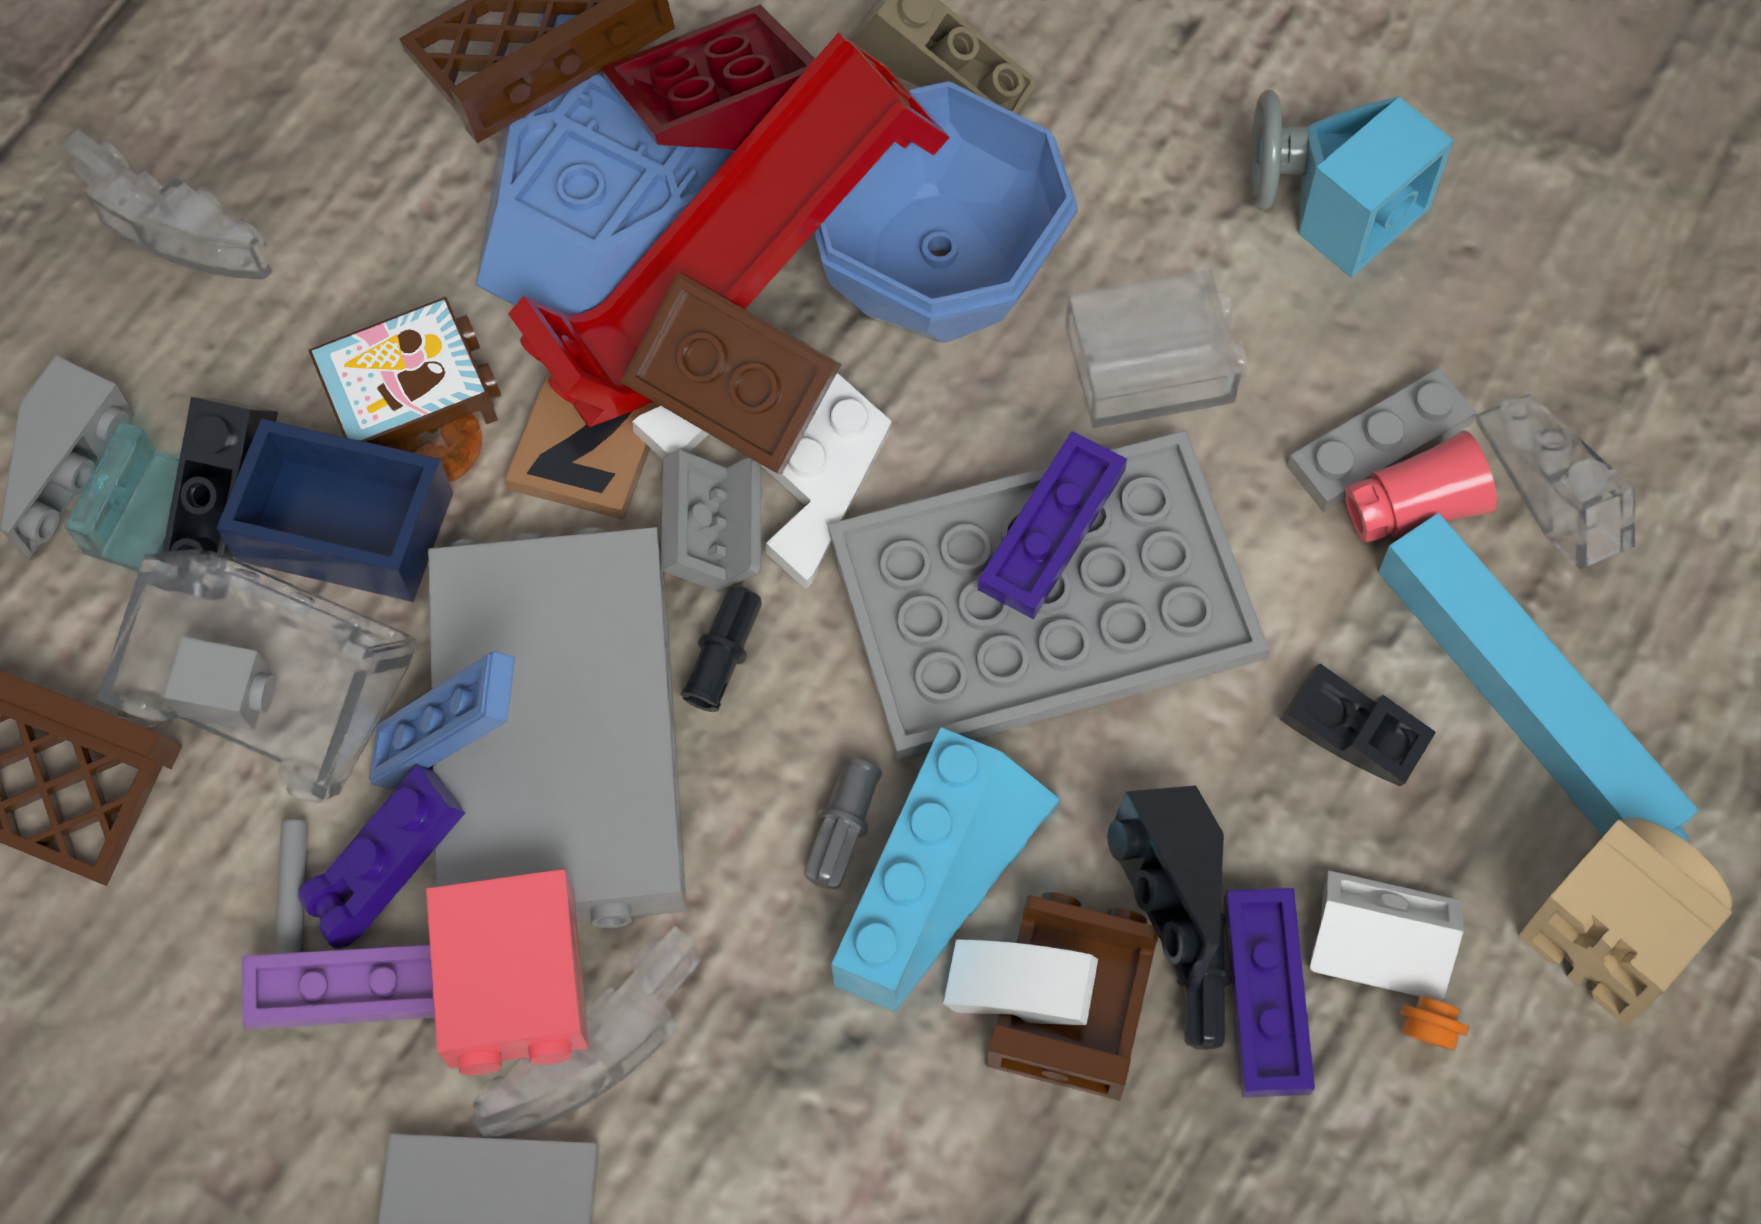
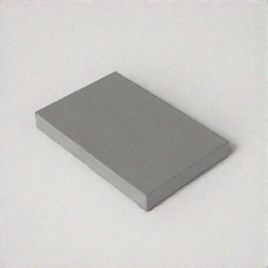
[378,1134,599,1224]

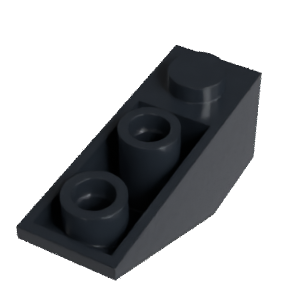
[157,397,278,594]
[1106,785,1224,991]

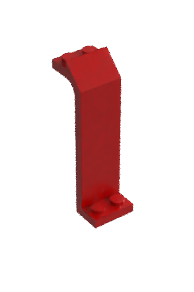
[508,32,950,427]

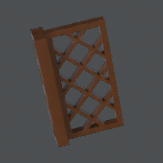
[399,0,675,144]
[0,670,182,886]

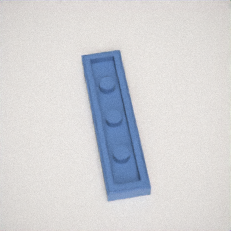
[369,651,515,790]

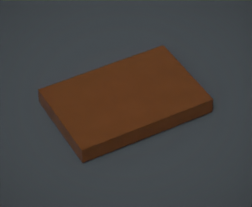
[620,272,842,474]

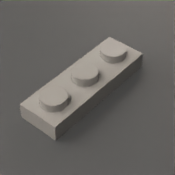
[1287,367,1477,513]

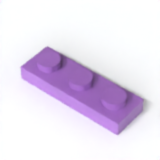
[242,945,435,1030]

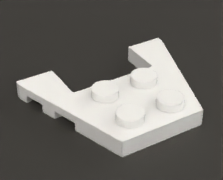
[632,373,892,590]

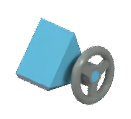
[1251,89,1454,278]

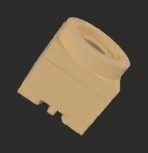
[1519,818,1733,1027]

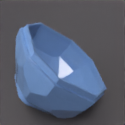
[814,81,1078,343]

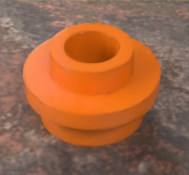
[1399,996,1470,1051]

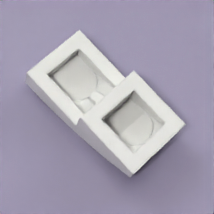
[943,940,1098,1025]

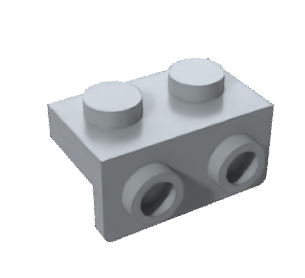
[661,449,762,592]

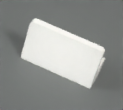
[1310,870,1463,1001]

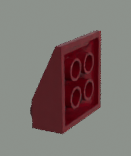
[600,4,815,150]

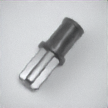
[804,757,882,889]

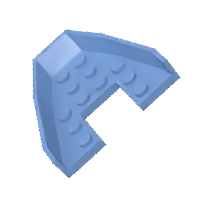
[476,14,735,315]

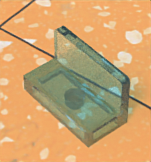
[64,422,179,575]

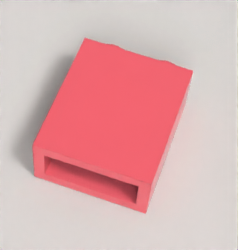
[426,869,589,1075]

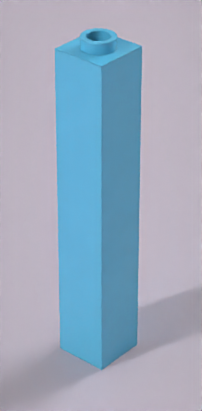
[1378,513,1699,842]

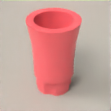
[1344,430,1497,542]

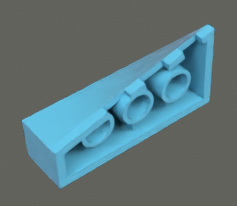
[831,727,1060,1012]

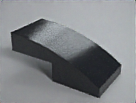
[1280,663,1436,786]

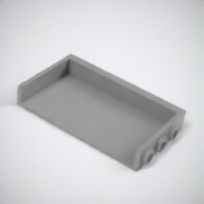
[428,527,687,928]

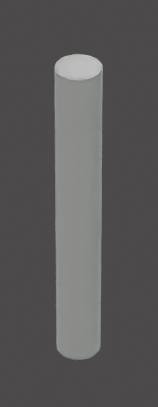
[274,820,308,954]

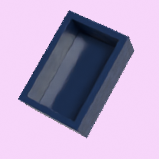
[216,418,453,602]

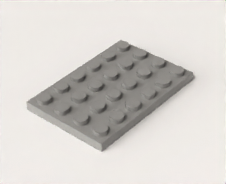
[828,430,1269,760]

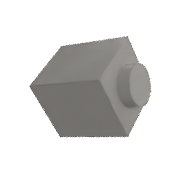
[163,636,275,731]

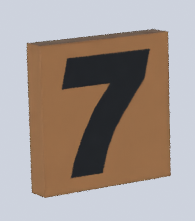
[505,376,660,520]

